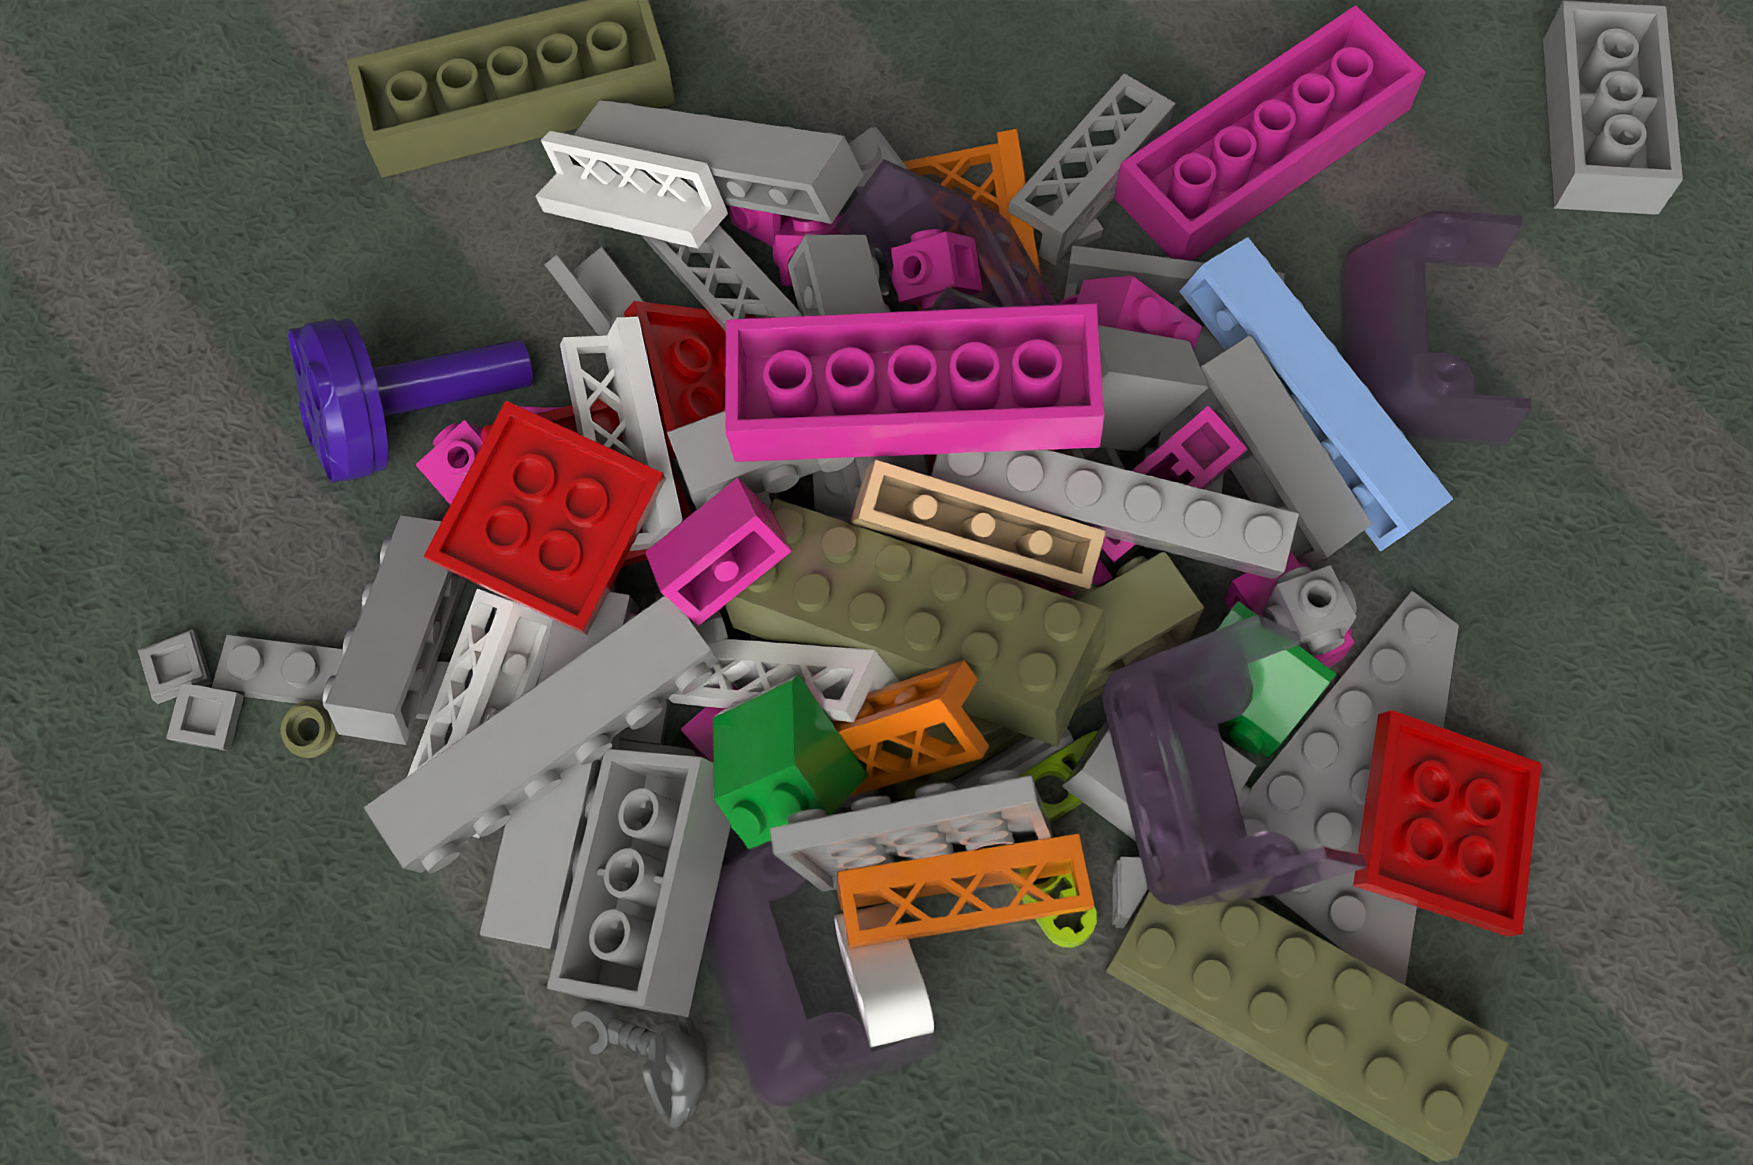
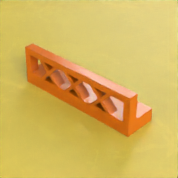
[830,660,989,797]
[837,834,1094,949]

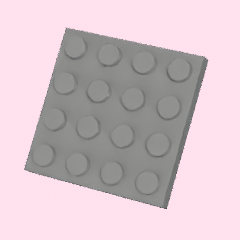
[770,770,1053,892]

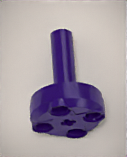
[288,318,533,483]

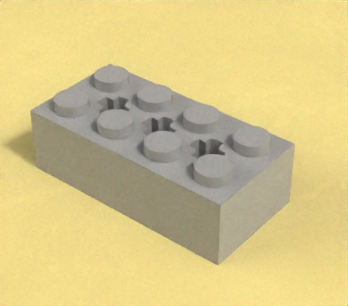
[1543,1,1683,215]
[547,749,731,1017]

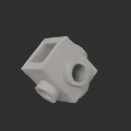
[1263,565,1357,656]

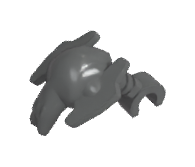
[571,1001,708,1128]

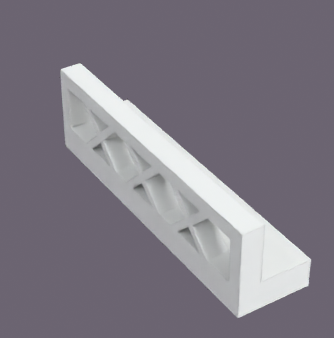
[536,131,728,248]
[560,317,683,551]
[407,589,553,838]
[668,639,900,722]

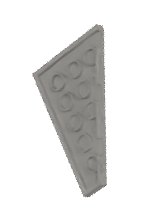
[1214,591,1459,985]

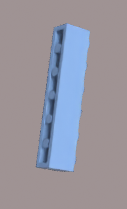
[1179,237,1453,552]

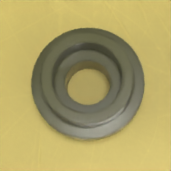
[280,700,339,758]

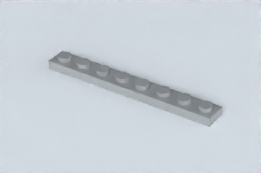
[212,635,671,745]

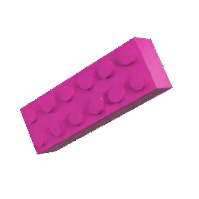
[1114,5,1426,261]
[725,303,1104,462]

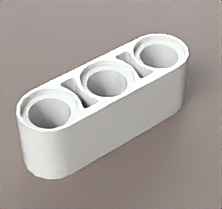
[834,902,934,1047]

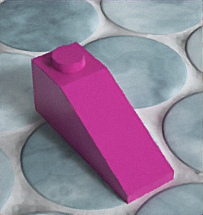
[1101,405,1247,563]

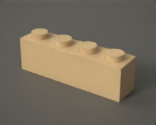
[850,460,1106,592]

